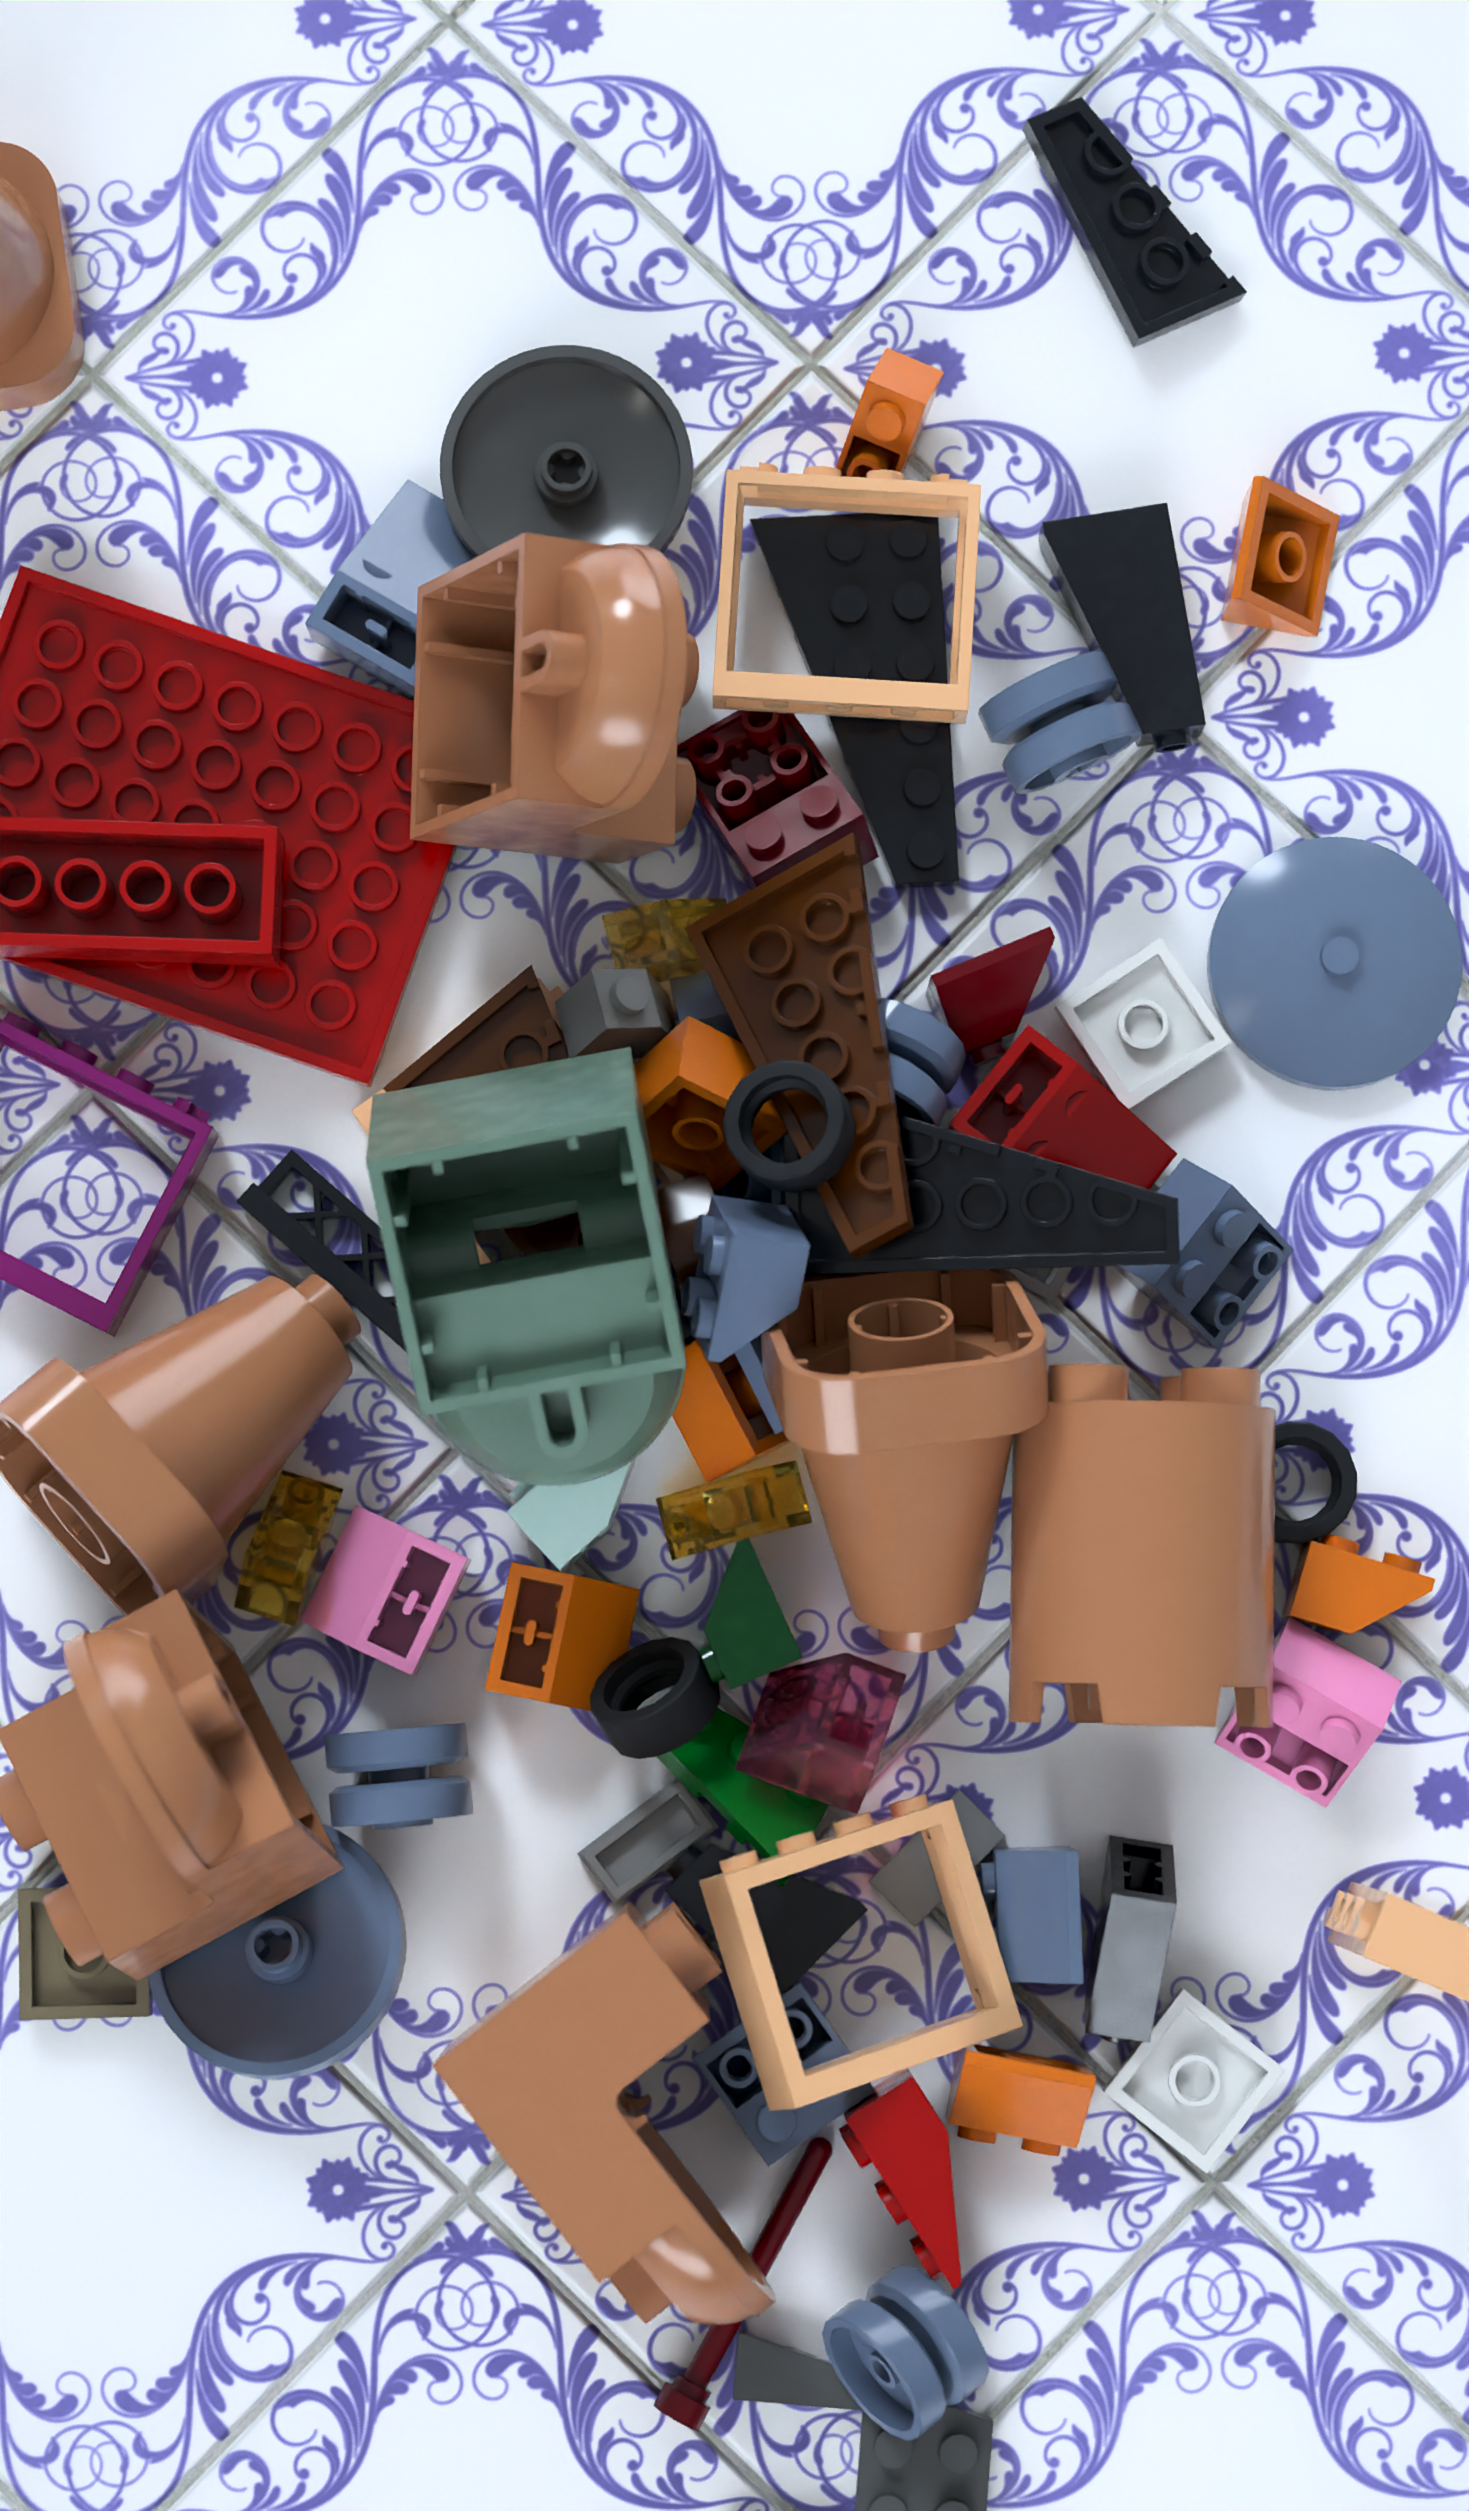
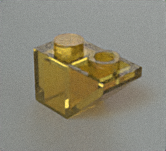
[602,898,727,983]
[656,1460,812,1560]
[234,1470,343,1626]

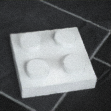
[1054,937,1232,1110]
[1102,1987,1286,2174]

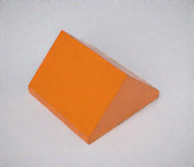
[1221,476,1340,637]

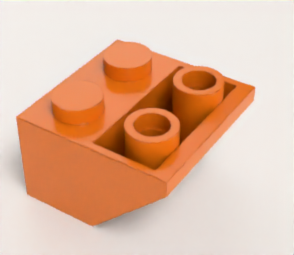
[485,1562,640,1711]

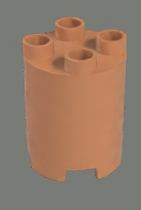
[1008,1364,1276,1728]

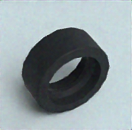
[723,1059,856,1193]
[1275,1421,1357,1544]
[590,1637,721,1759]

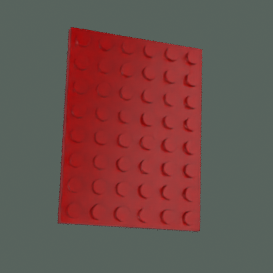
[0,565,458,1088]

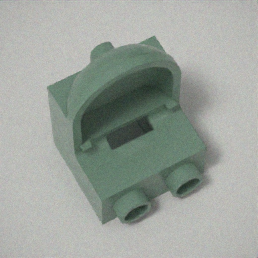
[366,1047,687,1486]

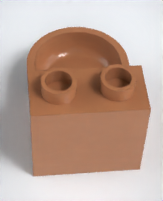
[410,533,699,864]
[0,1589,345,1981]
[432,1900,777,2325]

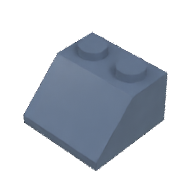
[980,1846,1084,1984]

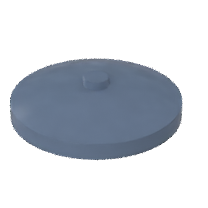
[1207,837,1462,1090]
[148,1824,407,2080]

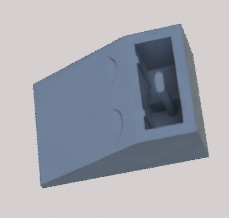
[305,479,474,700]

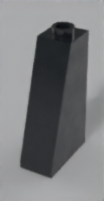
[1038,503,1206,753]

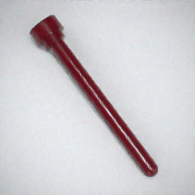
[653,2137,833,2431]

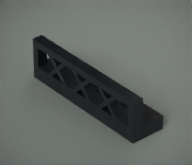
[236,1149,407,1353]

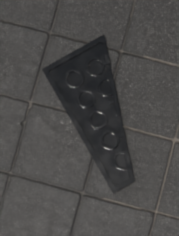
[749,513,959,889]
[784,1114,1181,1274]

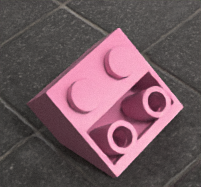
[300,1505,472,1676]
[1214,1617,1402,1808]

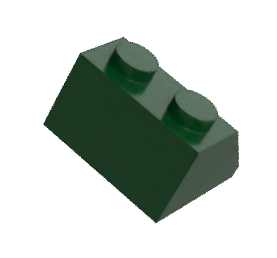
[698,1537,802,1690]

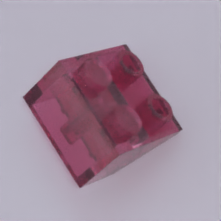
[734,1652,907,1815]

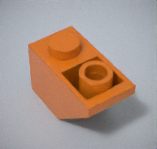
[836,348,944,478]
[1282,1534,1436,1635]

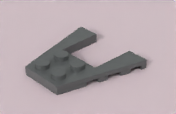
[733,2330,993,2511]

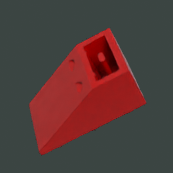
[948,1025,1177,1190]
[839,2068,962,2290]

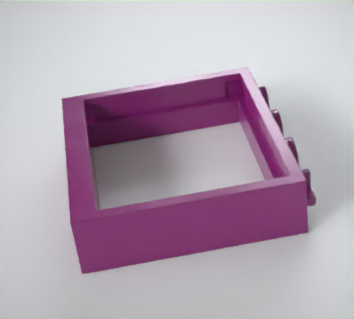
[0,1011,220,1337]

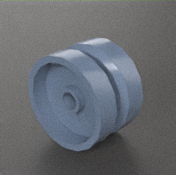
[978,651,1142,794]
[881,997,966,1126]
[324,1723,474,1830]
[822,2264,989,2441]

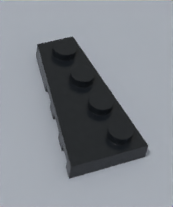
[1022,97,1247,348]

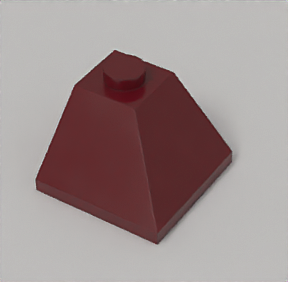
[925,927,1055,1067]

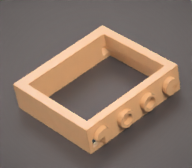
[712,462,981,724]
[699,1793,1023,2111]
[1323,1882,1469,2002]

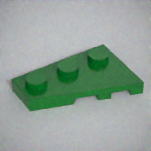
[657,1707,842,1888]

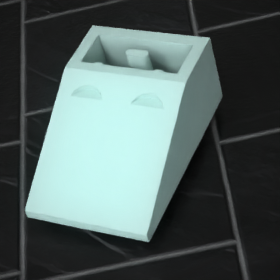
[506,1457,637,1572]

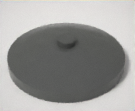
[440,345,693,558]

